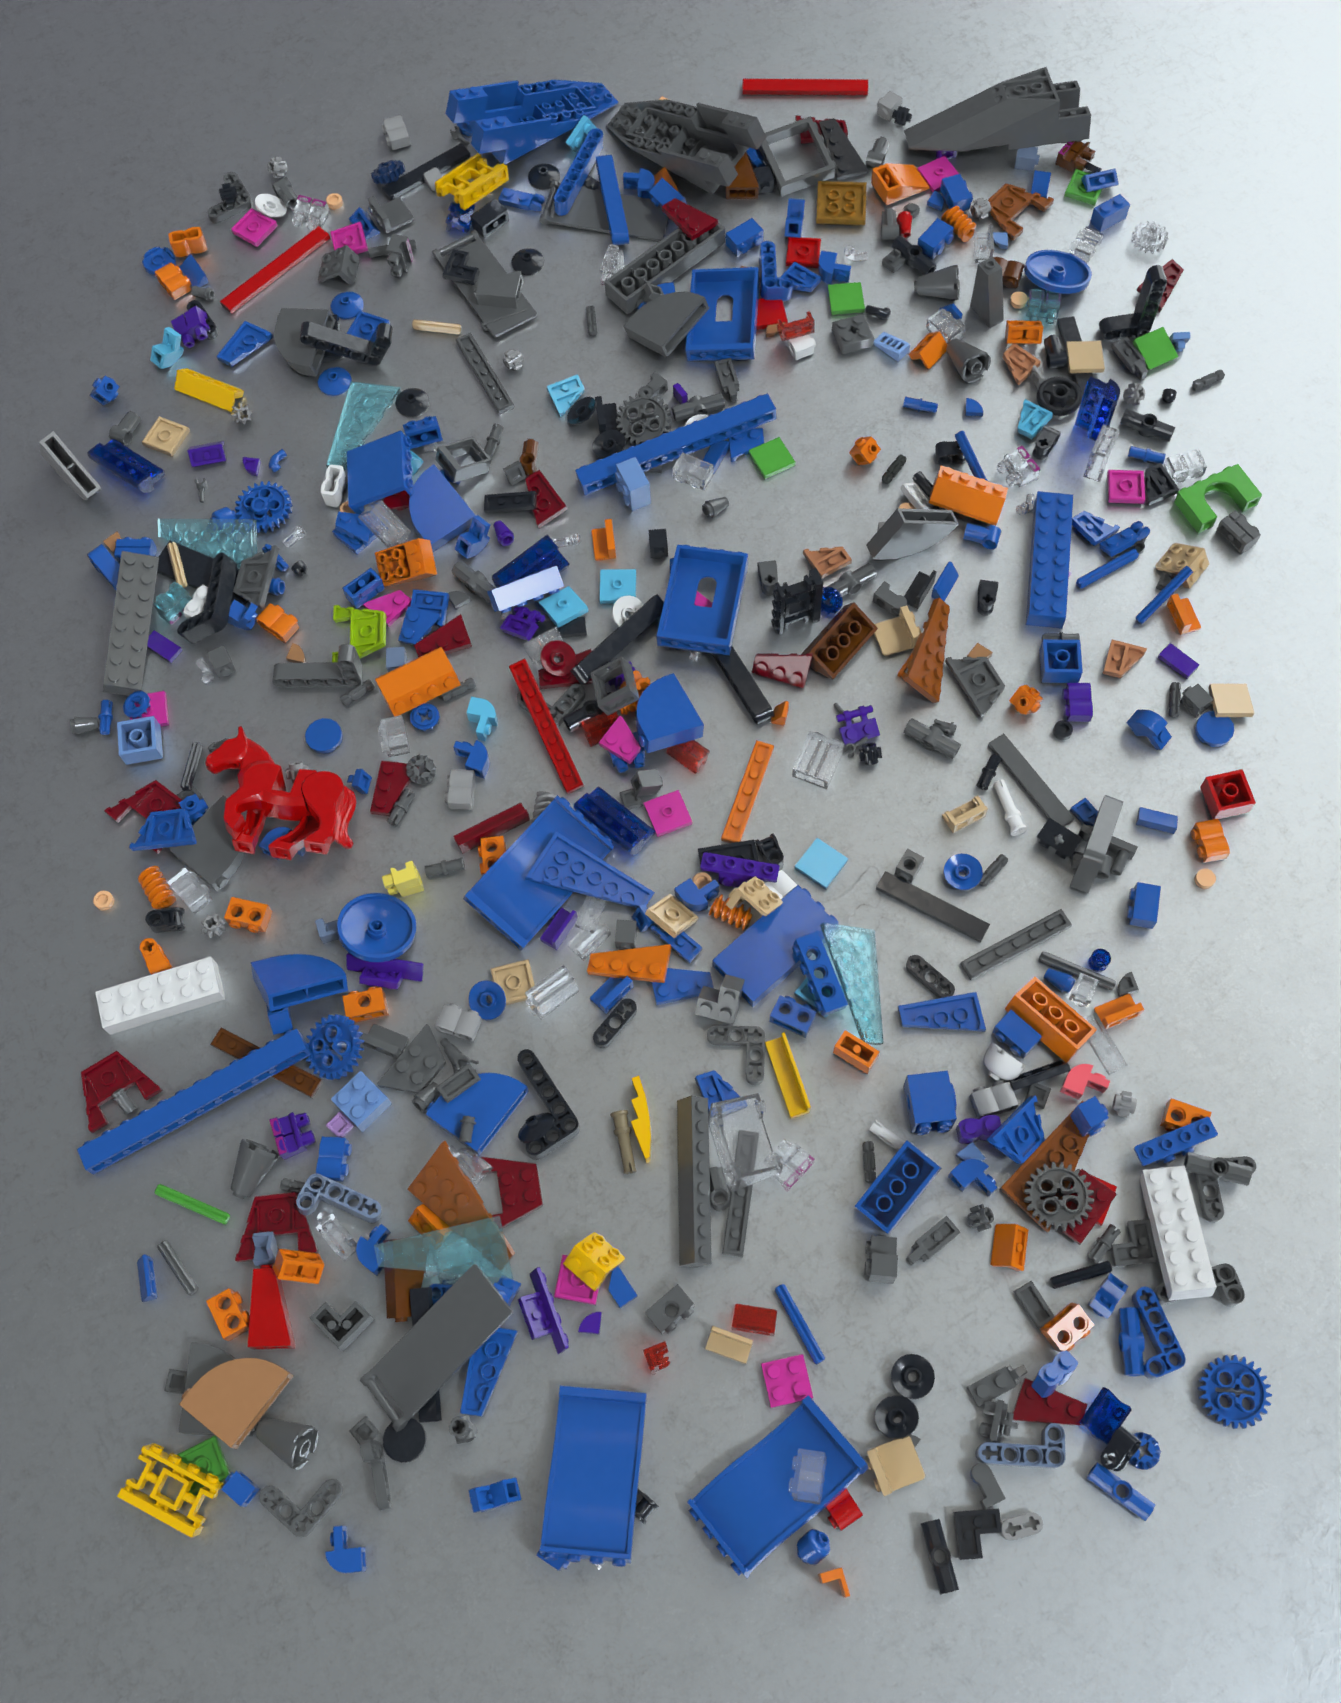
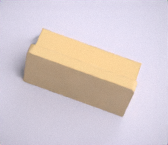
[705,1326,753,1364]

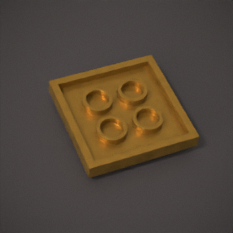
[816,181,867,225]

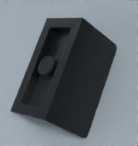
[595,396,620,434]
[904,570,937,609]

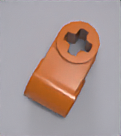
[140,938,172,975]

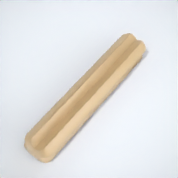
[412,319,461,334]
[167,542,187,589]

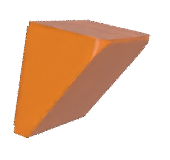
[771,701,789,726]

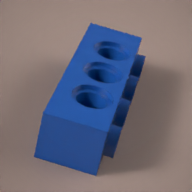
[792,931,848,1016]

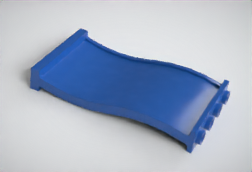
[463,795,615,951]
[539,1386,647,1567]
[687,1395,869,1579]

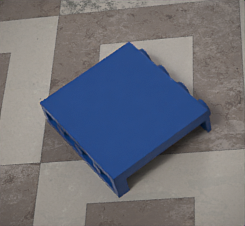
[347,430,414,514]

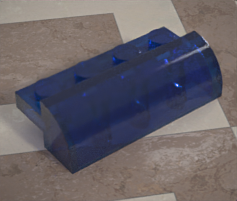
[1074,377,1120,445]
[87,439,165,493]
[492,534,570,607]
[574,786,655,855]

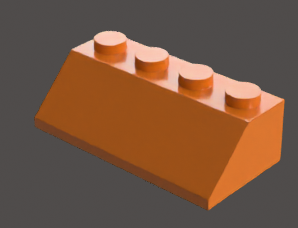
[929,466,1008,526]
[375,647,461,717]
[1005,977,1097,1063]

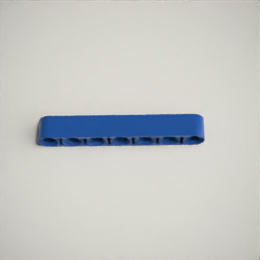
[554,128,603,216]
[596,154,629,246]

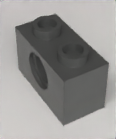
[645,1284,695,1335]

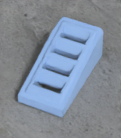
[873,332,910,362]

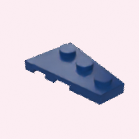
[217,321,274,367]

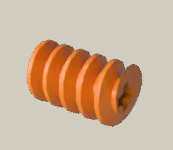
[941,206,976,242]
[138,866,176,909]
[709,894,752,931]

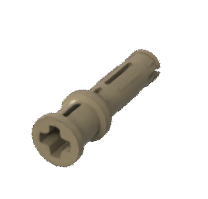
[610,1110,637,1174]

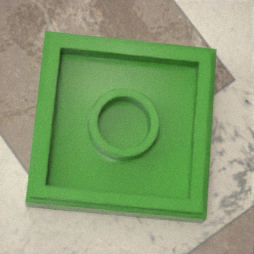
[1064,169,1102,206]
[828,282,865,315]
[1132,326,1178,371]
[749,437,796,479]
[177,1436,230,1496]

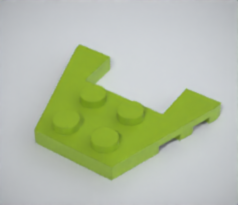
[332,605,386,662]

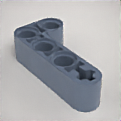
[296,1174,382,1223]
[975,1423,1066,1469]

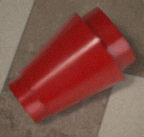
[896,211,913,238]

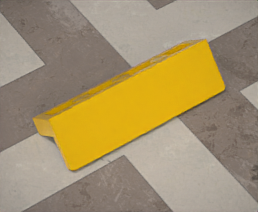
[174,368,244,412]
[765,1032,811,1119]

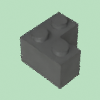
[695,974,745,1025]
[864,1235,898,1284]
[310,1301,375,1351]

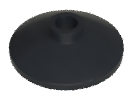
[528,164,560,190]
[512,248,544,275]
[395,388,429,417]
[567,397,597,425]
[592,430,626,459]
[518,1113,555,1143]
[891,1354,935,1399]
[875,1395,919,1439]

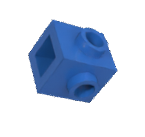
[89,375,120,406]
[179,794,209,826]

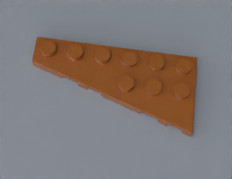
[902,598,950,703]
[1000,1101,1089,1233]
[407,1141,515,1271]

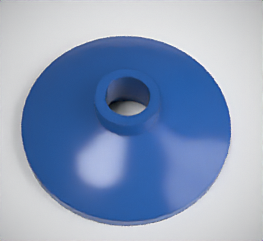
[331,292,364,319]
[318,367,352,396]
[944,853,983,890]
[468,980,506,1020]

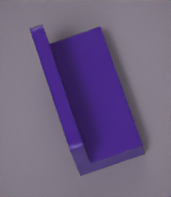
[187,441,227,467]
[540,907,578,950]

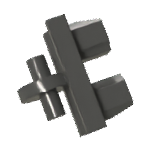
[979,1399,1018,1443]

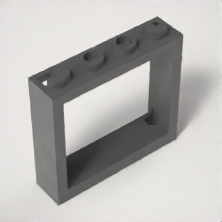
[758,116,837,197]

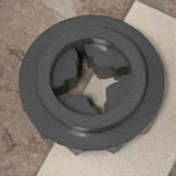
[406,754,436,784]

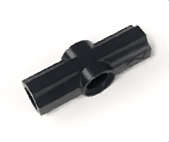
[892,236,937,275]
[1120,409,1176,442]
[563,692,612,732]
[921,1519,959,1595]

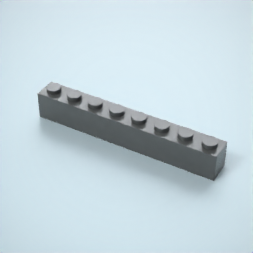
[677,1095,712,1268]

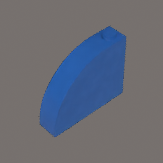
[409,464,476,552]
[636,673,704,753]
[251,954,348,1012]
[426,1073,529,1156]

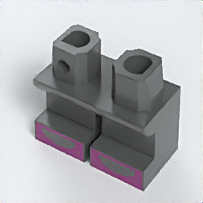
[386,234,414,277]

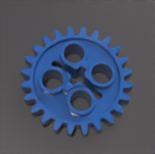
[235,481,293,533]
[306,1014,364,1080]
[1197,1355,1272,1429]

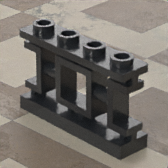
[771,568,823,635]

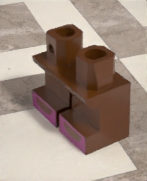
[1055,141,1096,172]

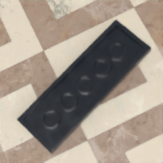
[157,540,248,606]

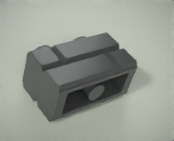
[1216,510,1261,554]

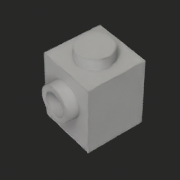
[877,91,902,122]

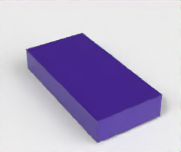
[147,630,183,663]
[1157,643,1200,679]

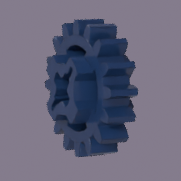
[371,160,406,185]

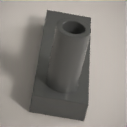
[1078,824,1138,876]

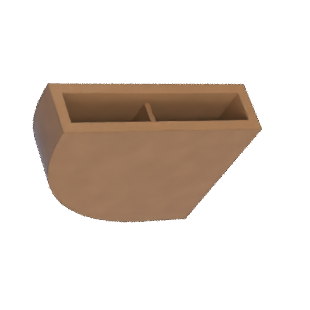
[179,1358,294,1449]

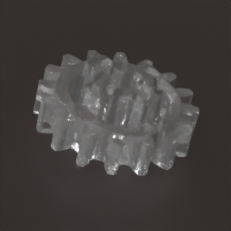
[1131,220,1169,254]

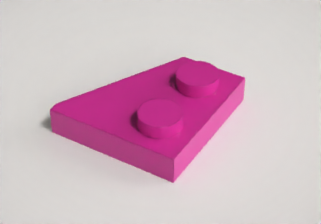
[363,590,412,627]
[599,716,641,764]

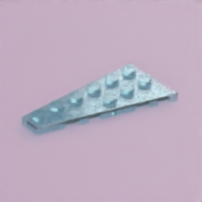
[326,381,401,471]
[158,519,257,568]
[820,923,884,1045]
[374,1216,513,1279]

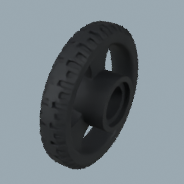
[1036,377,1082,416]

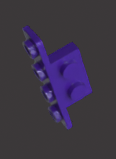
[700,852,780,887]
[346,952,424,990]
[518,1267,569,1354]

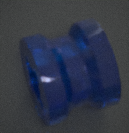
[1088,949,1111,972]

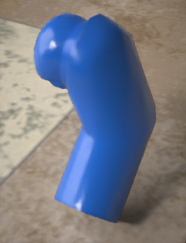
[268,449,287,472]

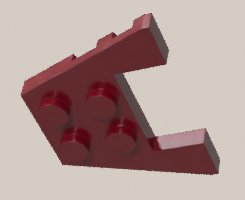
[104,780,183,855]
[81,1051,163,1133]
[473,1156,543,1229]
[235,1192,318,1262]

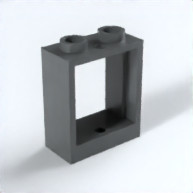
[435,437,491,483]
[591,656,640,715]

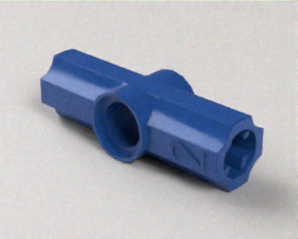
[1119,1307,1145,1377]
[1086,1462,1156,1521]

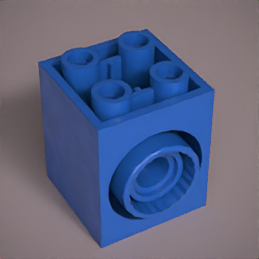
[903,1070,957,1135]

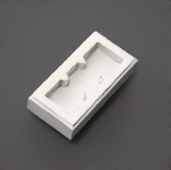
[900,482,934,509]

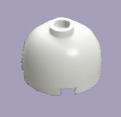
[984,1043,1026,1081]

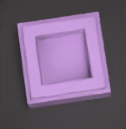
[326,1111,355,1138]

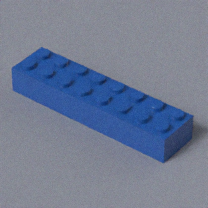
[1026,491,1073,629]

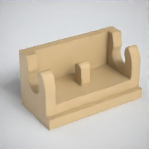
[942,796,988,833]

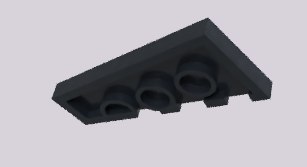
[818,118,868,181]

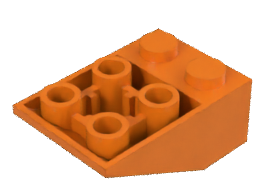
[871,163,929,206]
[375,538,437,587]

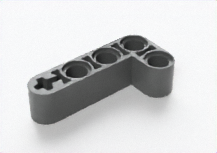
[1153,1263,1245,1307]

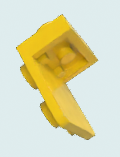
[563,1232,625,1291]

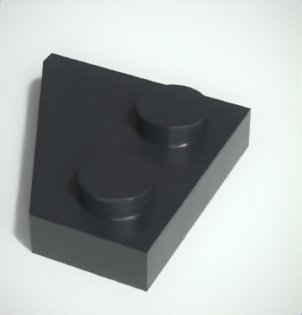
[1144,463,1180,506]

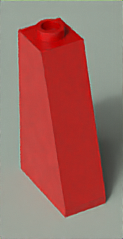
[248,1265,295,1350]

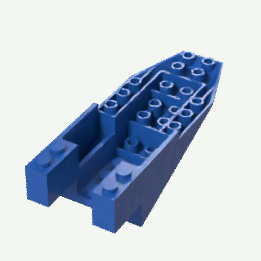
[445,80,619,164]

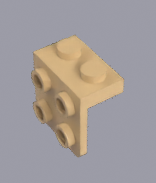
[1155,543,1209,589]
[874,606,921,656]
[726,876,783,916]
[865,1436,925,1496]

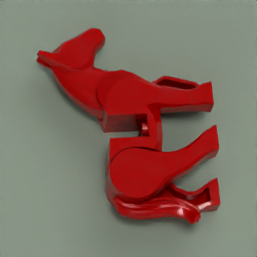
[205,726,356,860]

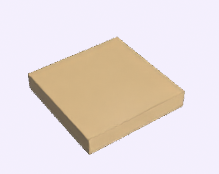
[1066,341,1105,373]
[142,416,190,457]
[1208,684,1254,717]
[645,894,699,938]
[490,959,538,1005]

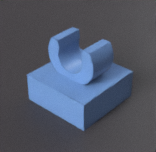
[1169,332,1191,352]

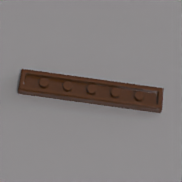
[210,1027,323,1099]

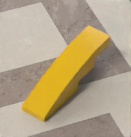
[631,1075,652,1163]

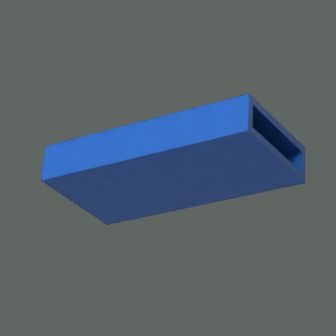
[712,885,839,1007]

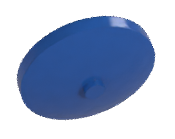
[1024,250,1092,294]
[337,893,416,962]

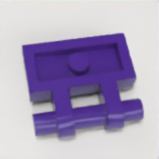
[500,606,545,641]
[836,705,880,746]

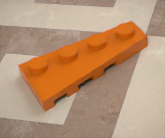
[587,944,672,983]

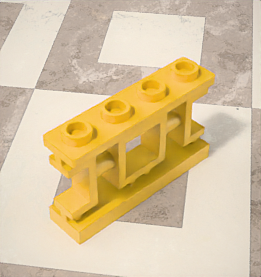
[435,153,509,210]
[117,1443,224,1538]

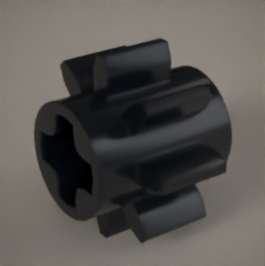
[892,106,912,126]
[219,183,238,204]
[859,743,882,765]

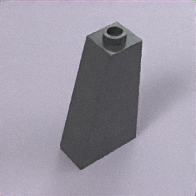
[970,257,1004,328]

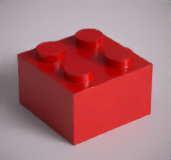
[1200,769,1256,819]

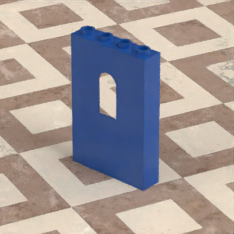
[686,267,760,361]
[657,545,748,656]

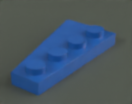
[898,992,986,1032]
[460,1328,518,1417]

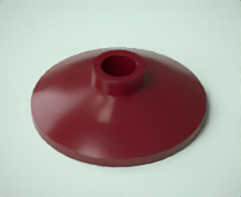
[540,640,576,676]

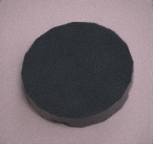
[383,1418,427,1463]

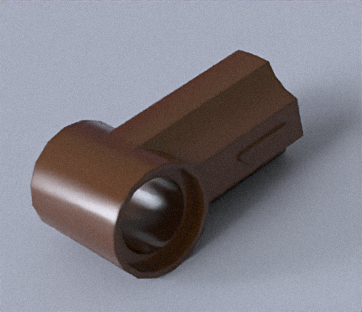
[520,439,539,476]

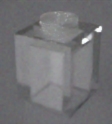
[1069,973,1099,1007]

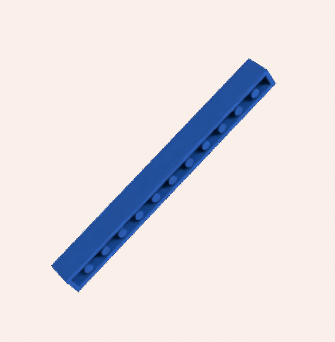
[575,393,777,496]
[77,1028,312,1175]

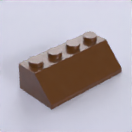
[801,602,878,679]

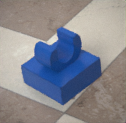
[347,769,372,794]
[631,904,655,932]

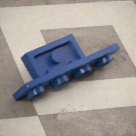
[1134,1117,1218,1166]

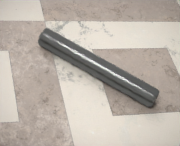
[1039,951,1116,991]

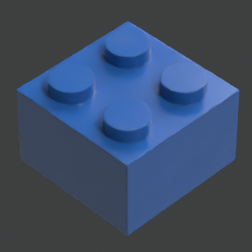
[1039,639,1083,683]

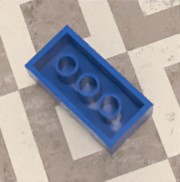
[855,1141,942,1234]

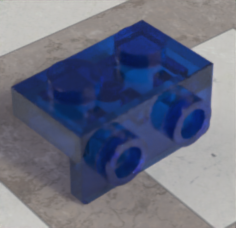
[445,201,475,234]
[1079,1387,1132,1444]

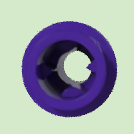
[493,520,514,546]

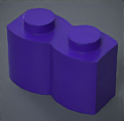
[1062,683,1093,722]
[956,1115,1001,1144]

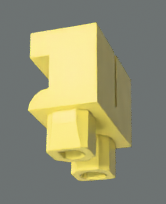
[382,861,424,897]

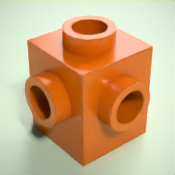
[849,436,881,465]
[1009,684,1043,715]

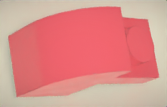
[1060,1064,1110,1100]

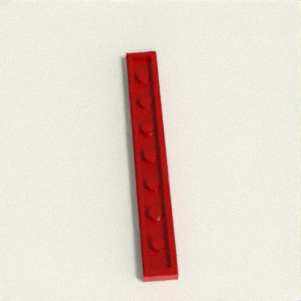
[743,78,868,95]
[220,226,330,314]
[509,658,584,794]

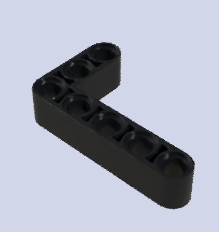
[1099,265,1167,341]
[300,321,393,366]
[177,552,237,644]
[517,1049,580,1160]

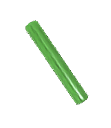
[155,1184,230,1225]

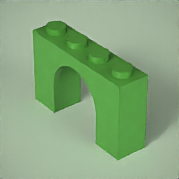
[1174,464,1262,534]

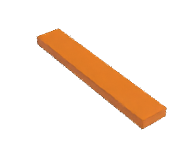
[721,740,774,843]

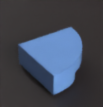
[990,232,1008,249]
[956,1142,986,1161]

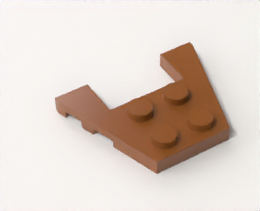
[988,183,1054,241]

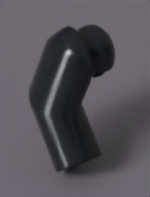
[865,305,891,320]

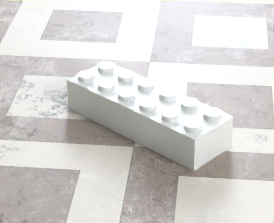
[95,957,225,1035]
[1139,1166,1216,1301]

